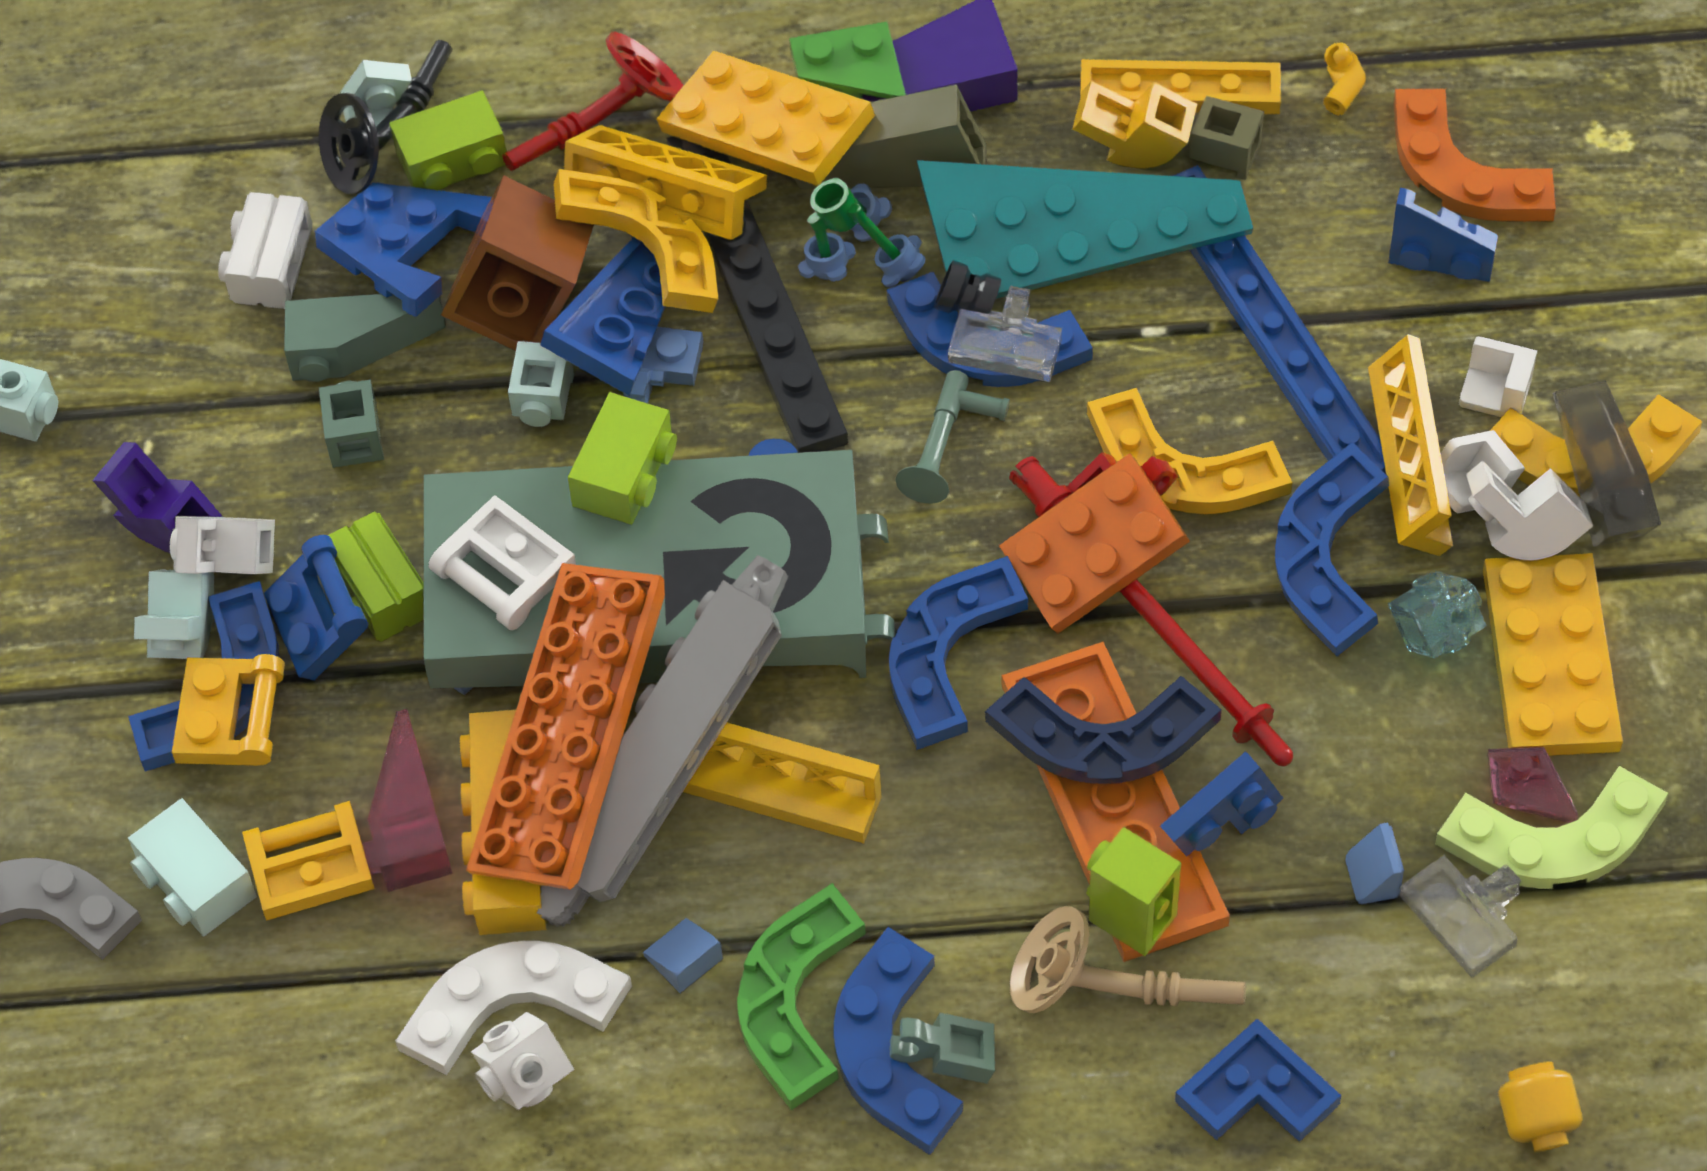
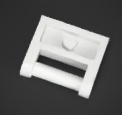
[429,495,576,631]

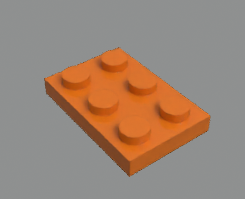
[999,453,1190,634]

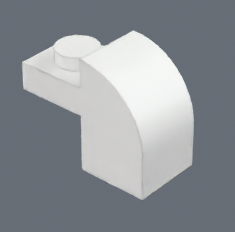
[1466,460,1593,560]
[170,516,275,574]

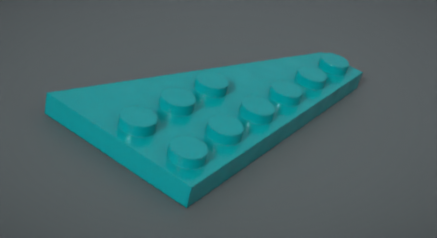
[917,160,1253,299]

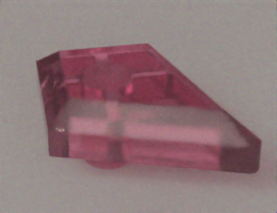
[1487,747,1578,823]

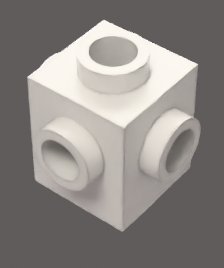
[471,1012,575,1110]

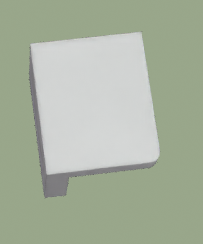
[1459,336,1537,417]
[1440,430,1525,513]

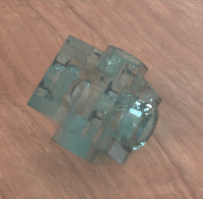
[1388,571,1487,658]

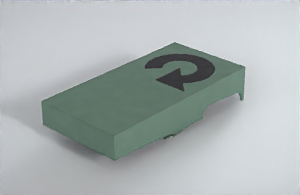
[424,450,896,689]

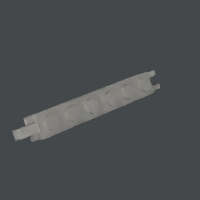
[537,555,788,927]

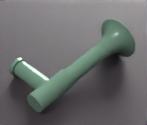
[895,370,1010,504]

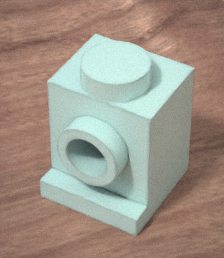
[508,341,574,427]

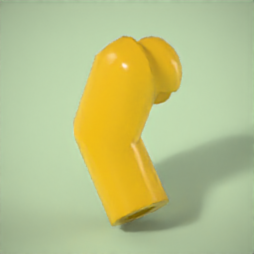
[1323,43,1366,115]

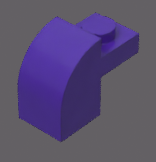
[92,442,223,553]

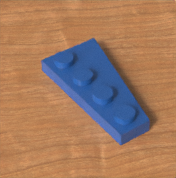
[540,237,666,396]

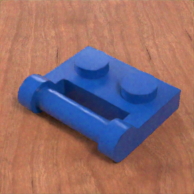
[264,535,368,680]

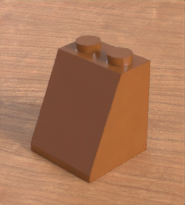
[441,175,594,351]

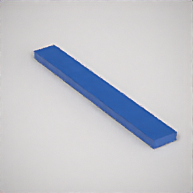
[1173,165,1386,474]

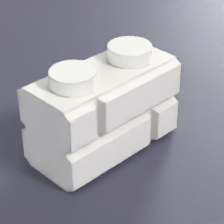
[219,192,313,309]

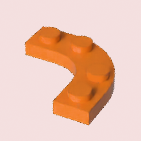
[1394,89,1556,221]

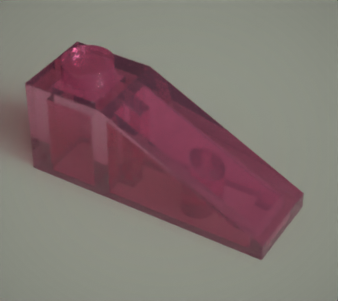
[363,709,453,892]

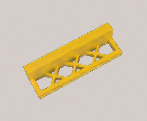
[564,125,767,240]
[1368,335,1453,556]
[683,723,882,844]

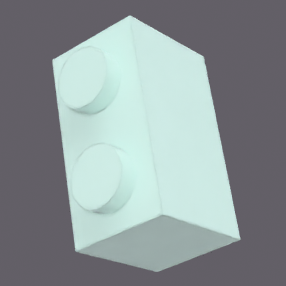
[128,798,257,937]

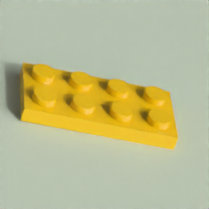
[657,50,875,186]
[1483,553,1623,758]

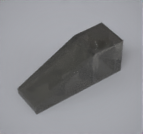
[1552,380,1661,547]

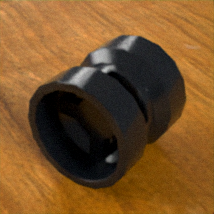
[934,260,1001,327]

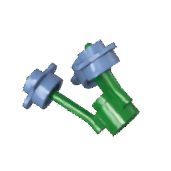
[798,178,926,288]

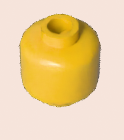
[1499,1062,1582,1152]

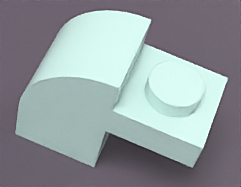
[134,570,214,659]

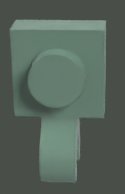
[890,1013,995,1084]

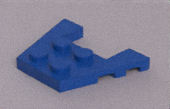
[315,182,492,317]

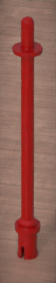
[1009,456,1293,767]

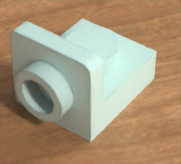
[340,60,412,126]

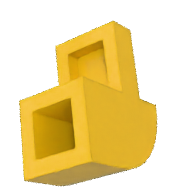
[1072,81,1197,168]

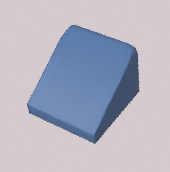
[1345,823,1404,904]
[643,918,723,993]

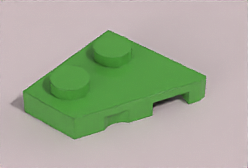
[789,21,906,99]

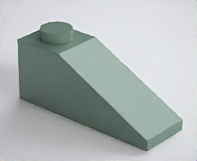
[284,294,446,382]

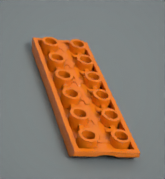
[466,563,665,890]

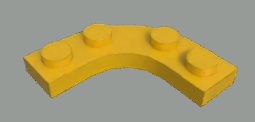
[554,169,718,313]
[1087,388,1293,514]
[1490,394,1702,500]

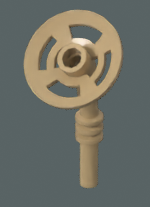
[1010,906,1246,1013]

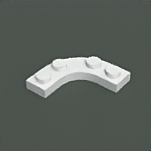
[396,941,632,1075]

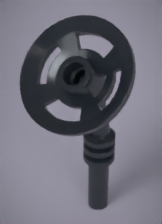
[319,40,452,194]

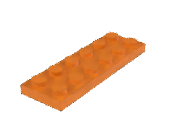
[1001,642,1230,962]

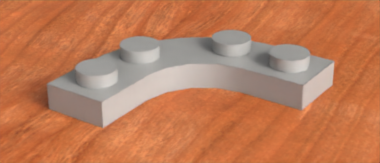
[0,858,142,960]

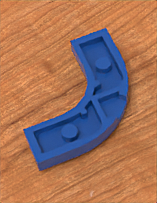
[887,272,1093,387]
[1275,442,1389,656]
[889,556,1028,750]
[128,581,280,772]
[834,927,963,1155]

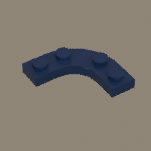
[985,676,1222,784]

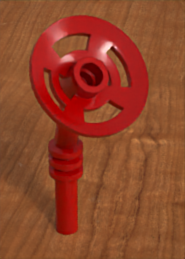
[502,32,684,171]

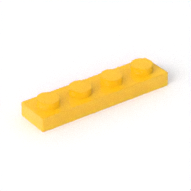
[1080,59,1281,114]

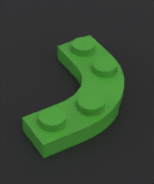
[737,883,866,1110]

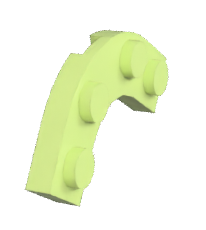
[1435,766,1669,889]

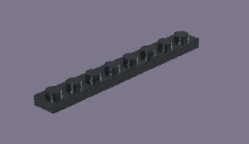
[667,136,848,453]

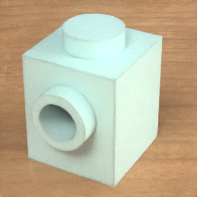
[0,359,58,442]

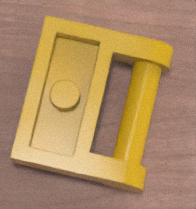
[172,654,285,766]
[242,800,375,921]

